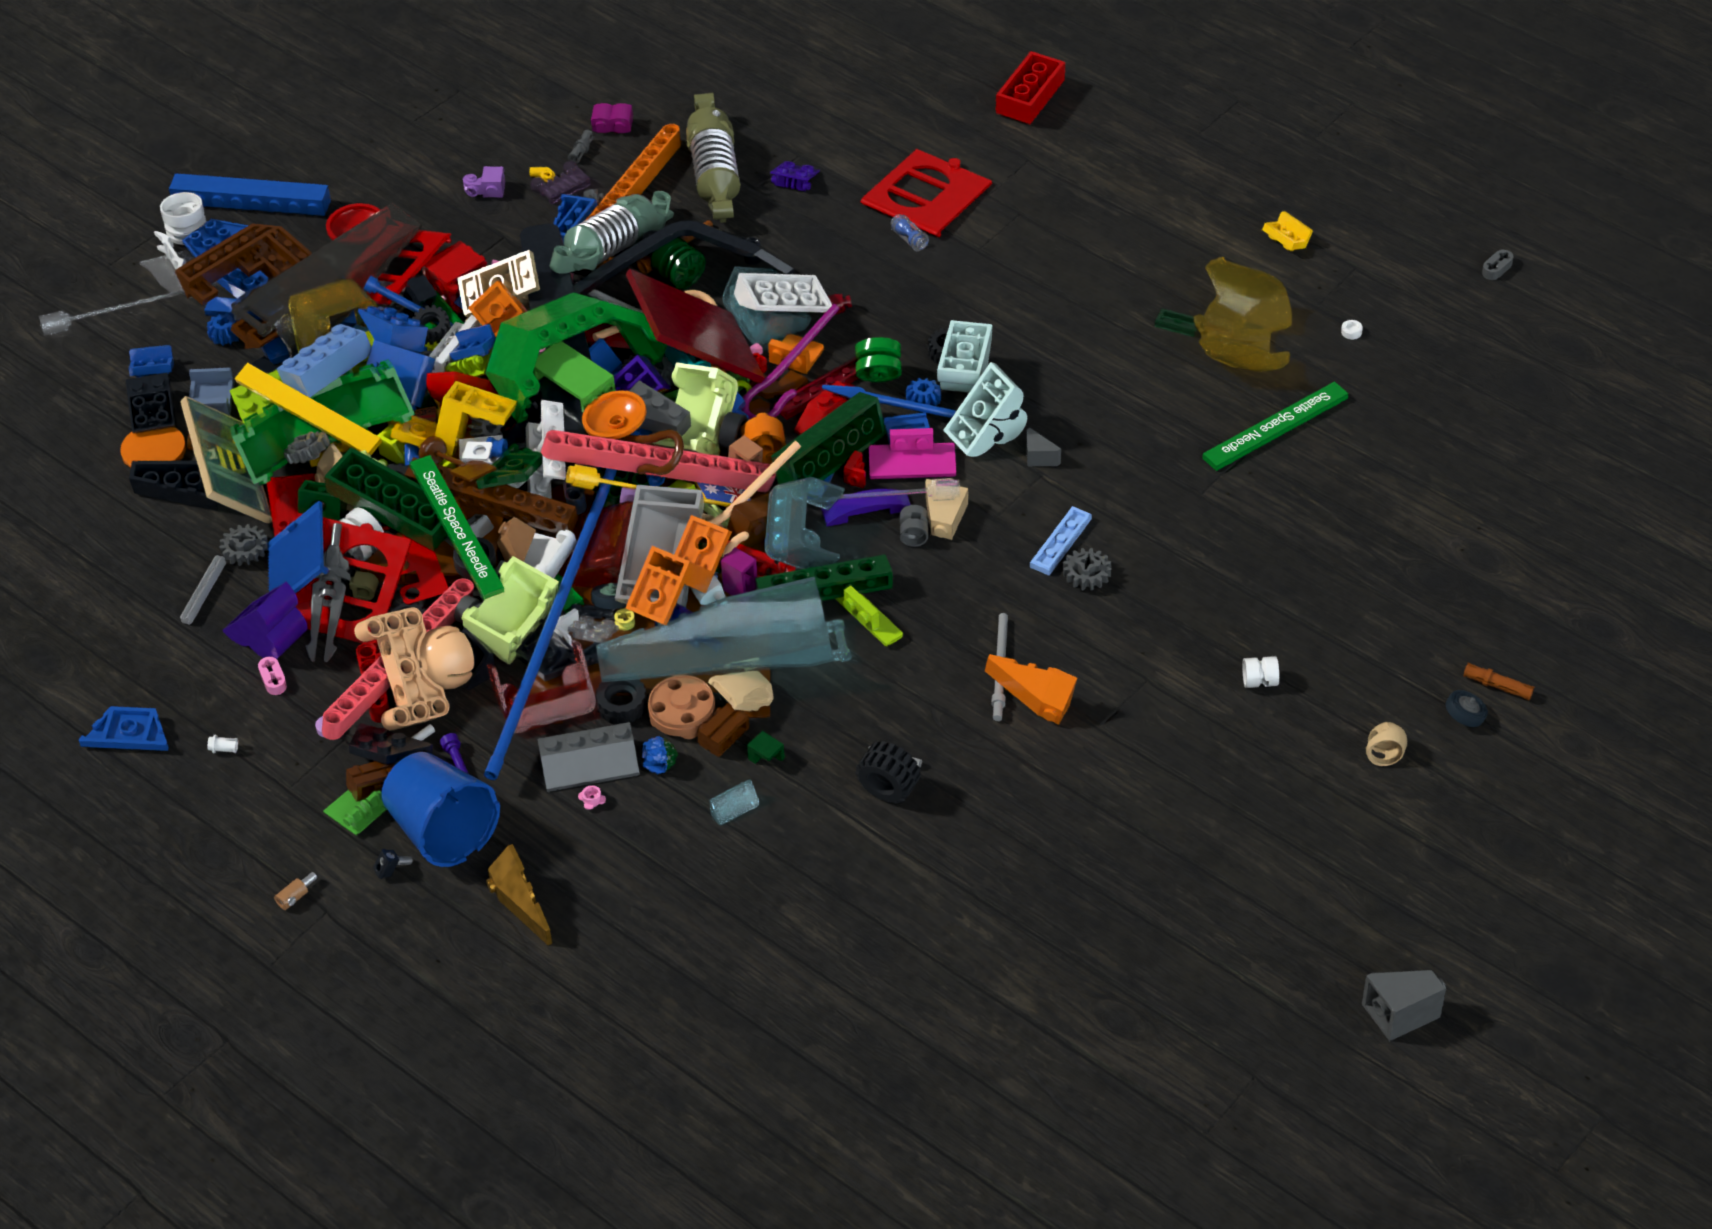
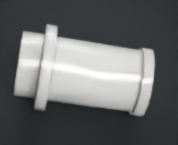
[207,735,238,753]

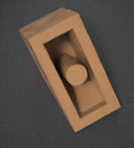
[497,517,536,562]

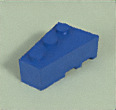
[553,194,598,246]

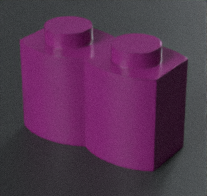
[591,103,633,133]

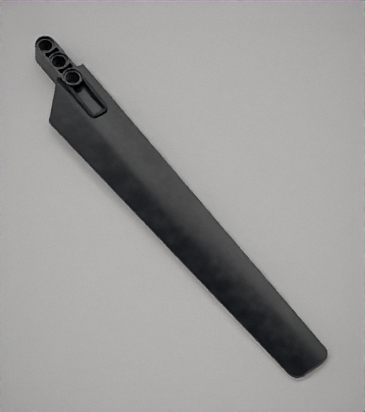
[520,224,594,515]

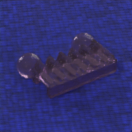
[530,161,591,205]

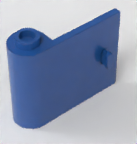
[366,340,436,410]

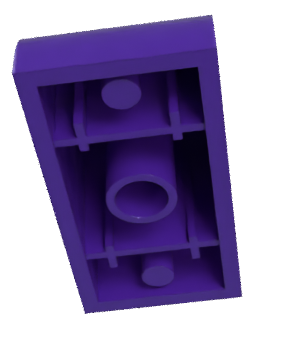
[222,582,307,659]

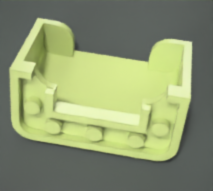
[653,363,738,456]
[461,556,559,664]

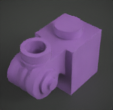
[463,167,505,197]

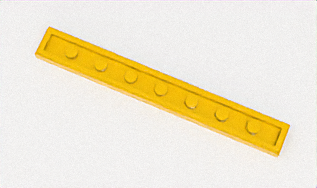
[235,363,382,456]

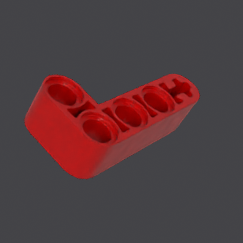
[356,640,390,723]

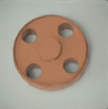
[648,675,716,739]

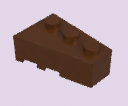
[727,489,799,548]

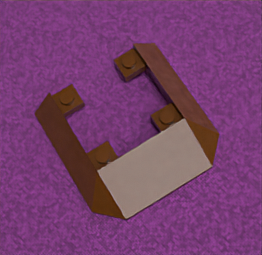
[175,223,338,349]

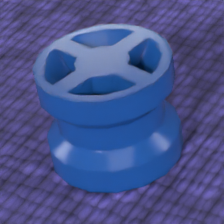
[485,437,508,459]

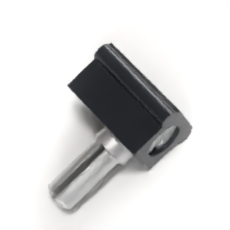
[373,848,413,879]

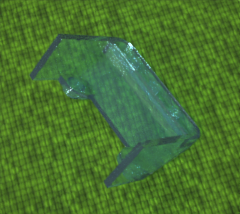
[765,477,844,569]

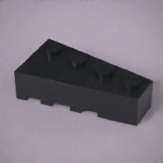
[129,461,222,511]

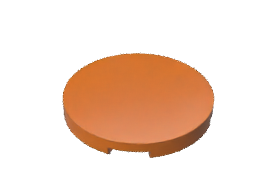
[120,427,186,467]

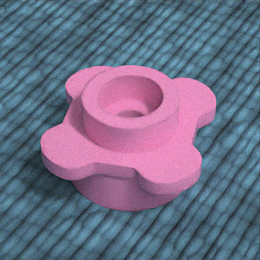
[578,786,606,810]

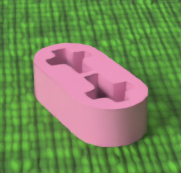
[258,657,287,695]

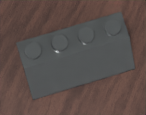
[538,722,640,792]

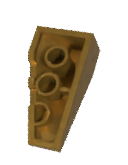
[486,844,552,945]

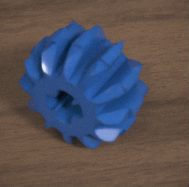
[207,312,240,346]
[906,377,941,413]

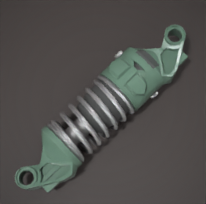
[550,191,674,273]

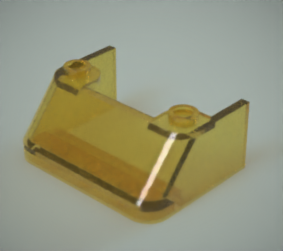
[288,279,378,353]

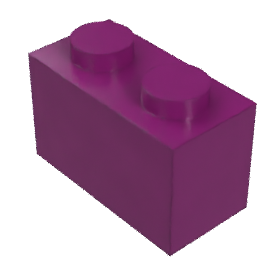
[721,547,757,602]

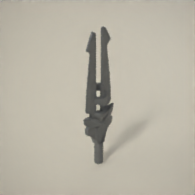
[306,523,351,663]

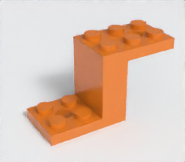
[625,515,732,626]

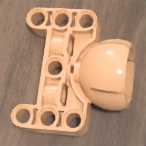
[355,607,474,731]

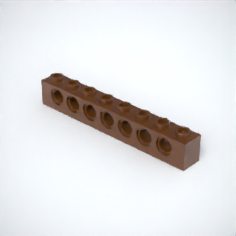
[405,457,578,534]

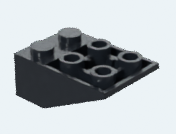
[125,372,175,434]

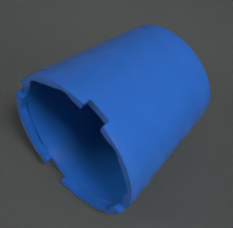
[382,752,500,867]

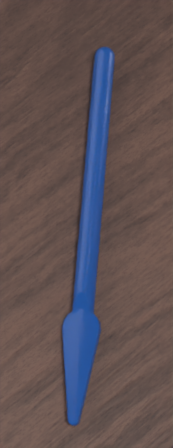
[822,385,956,418]

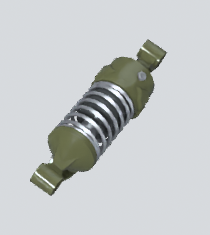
[686,93,741,223]

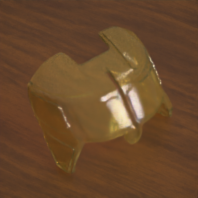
[1194,257,1292,372]

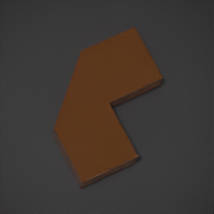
[750,370,808,399]

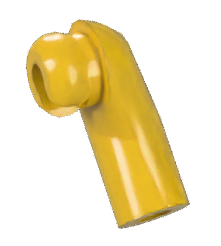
[530,167,555,183]

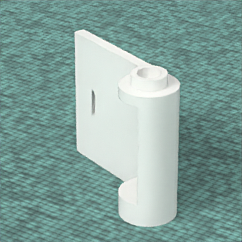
[524,530,577,579]

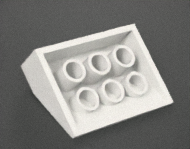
[734,273,832,312]

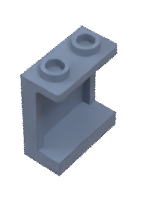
[189,368,235,419]

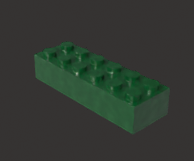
[771,392,887,498]
[324,447,448,551]

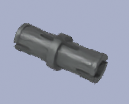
[568,130,595,164]

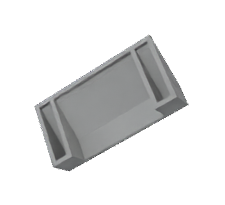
[615,485,704,618]

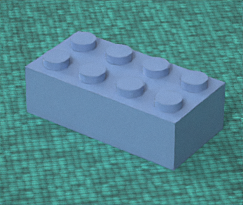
[277,324,372,398]

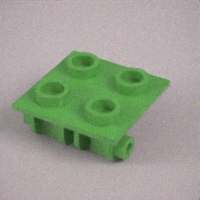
[323,789,387,836]

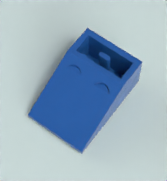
[358,306,428,352]

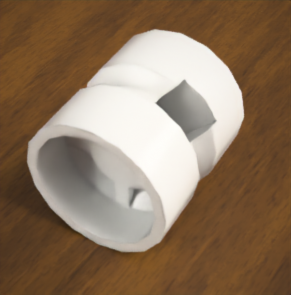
[1242,656,1279,688]

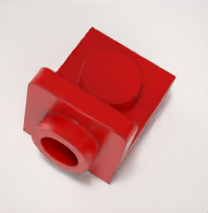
[844,450,866,488]

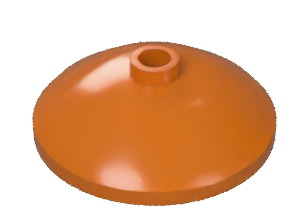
[582,391,647,440]

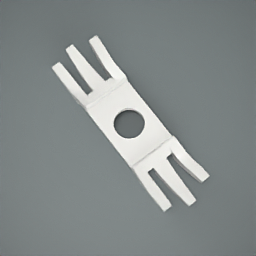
[154,231,186,287]

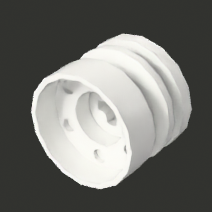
[160,192,206,245]

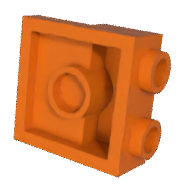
[468,280,528,337]

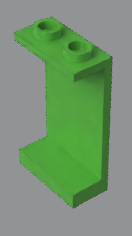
[533,341,615,412]

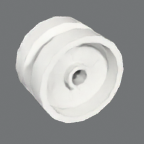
[339,507,384,562]

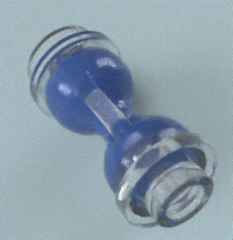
[891,214,929,251]

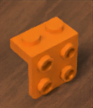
[768,334,824,374]

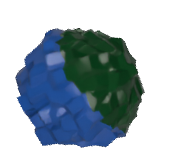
[642,736,678,775]

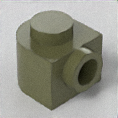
[349,571,379,601]

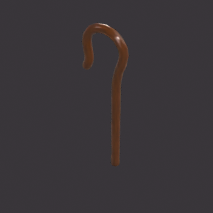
[617,429,684,475]

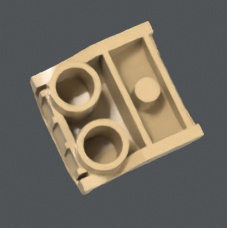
[708,671,774,711]

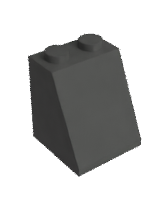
[1362,970,1446,1041]

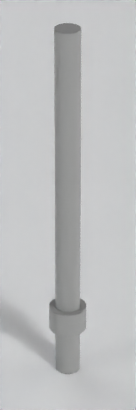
[991,613,1008,721]

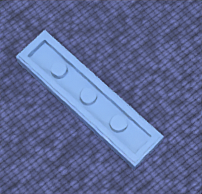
[1030,506,1092,576]

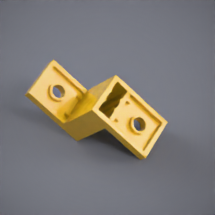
[390,381,517,457]

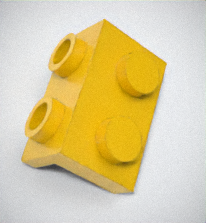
[1262,211,1313,251]

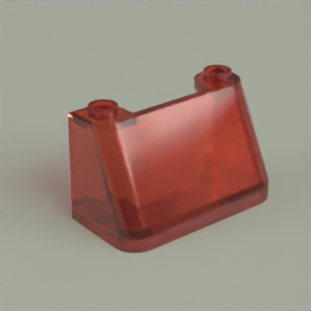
[566,501,634,588]

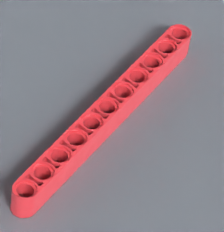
[541,430,776,492]
[322,578,474,740]

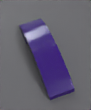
[822,489,911,527]

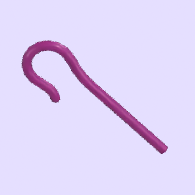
[742,304,840,420]

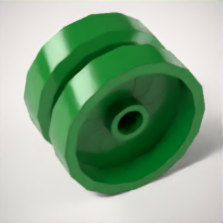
[855,337,902,382]

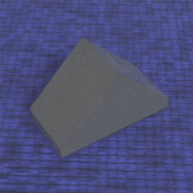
[1026,427,1061,466]

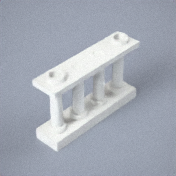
[526,400,566,499]

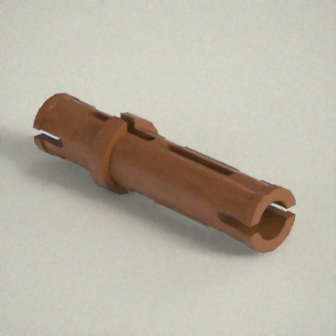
[1463,662,1535,701]

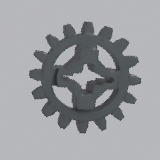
[283,431,330,464]
[219,524,268,566]
[1063,548,1111,590]

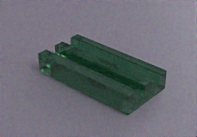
[1154,308,1201,337]

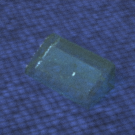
[709,779,759,825]

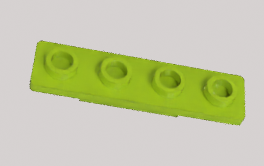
[836,586,903,647]

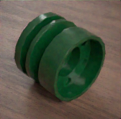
[651,237,706,290]

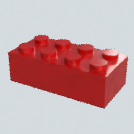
[996,51,1065,124]

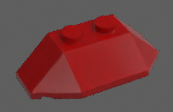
[794,380,856,435]

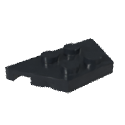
[349,723,433,764]

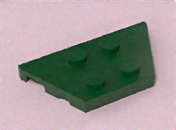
[476,444,543,489]

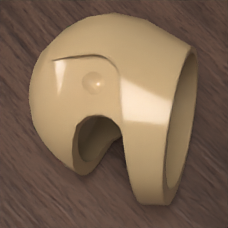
[1366,722,1407,766]

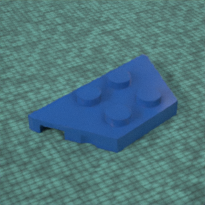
[79,706,169,751]

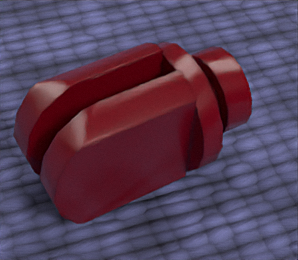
[822,294,852,315]

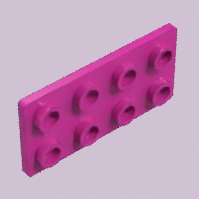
[869,428,956,479]

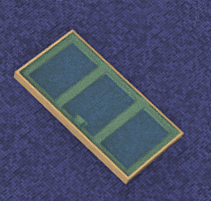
[180,396,272,523]

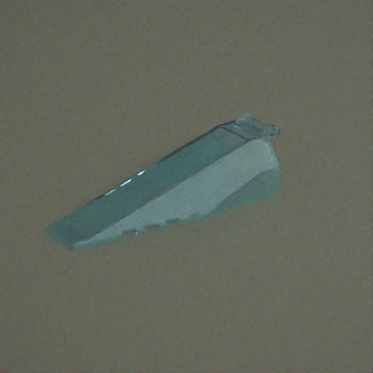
[596,576,852,682]

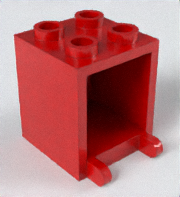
[422,241,487,314]

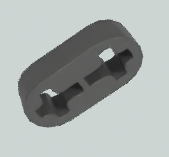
[1482,250,1513,280]

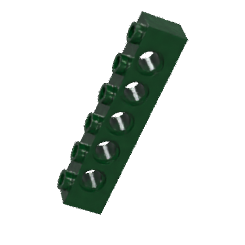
[755,554,893,612]

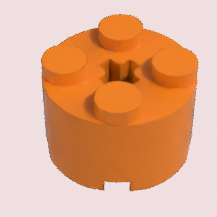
[740,413,786,452]

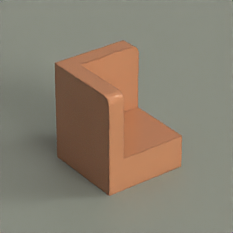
[728,435,763,463]

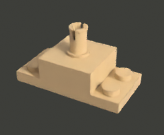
[457,250,540,318]

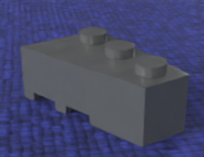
[629,380,691,439]

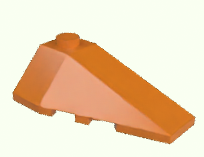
[985,654,1077,725]

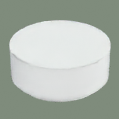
[1341,320,1363,340]

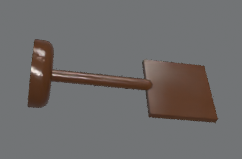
[419,436,497,482]

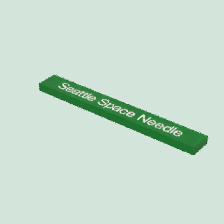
[1202,381,1348,471]
[410,455,504,600]

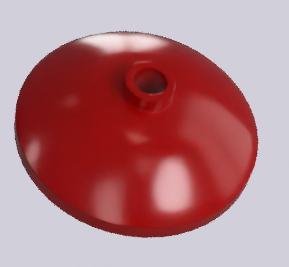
[326,203,387,247]

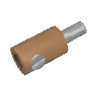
[274,872,317,910]

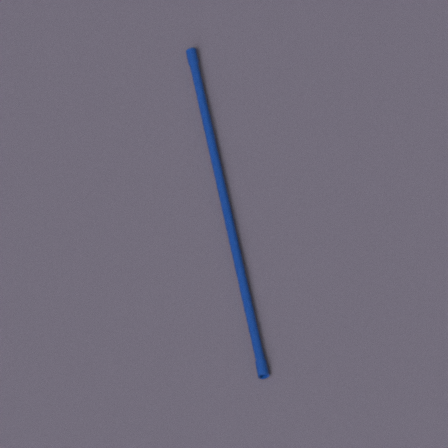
[484,432,634,780]

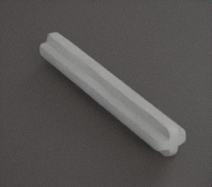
[180,555,226,625]

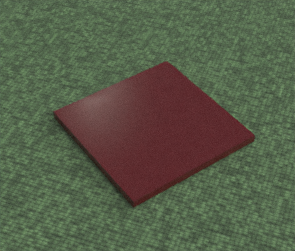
[626,269,765,383]

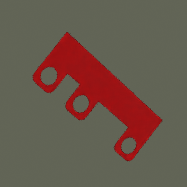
[377,520,449,604]

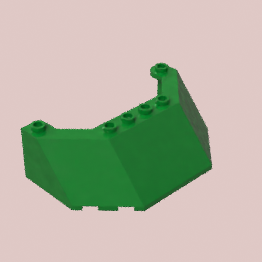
[485,293,667,423]
[230,359,415,485]

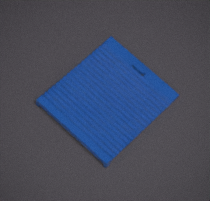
[268,501,329,594]

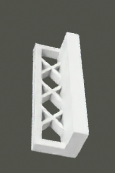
[429,315,479,373]

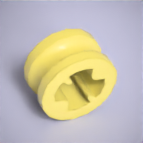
[614,608,635,631]

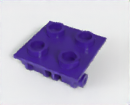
[770,161,820,191]

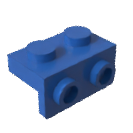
[449,324,496,361]
[128,345,174,378]

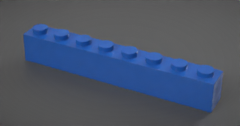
[169,173,331,216]

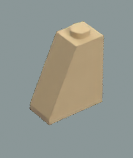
[925,479,968,540]

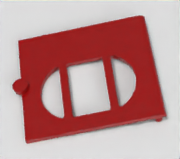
[860,149,992,238]
[337,226,451,305]
[296,517,412,643]

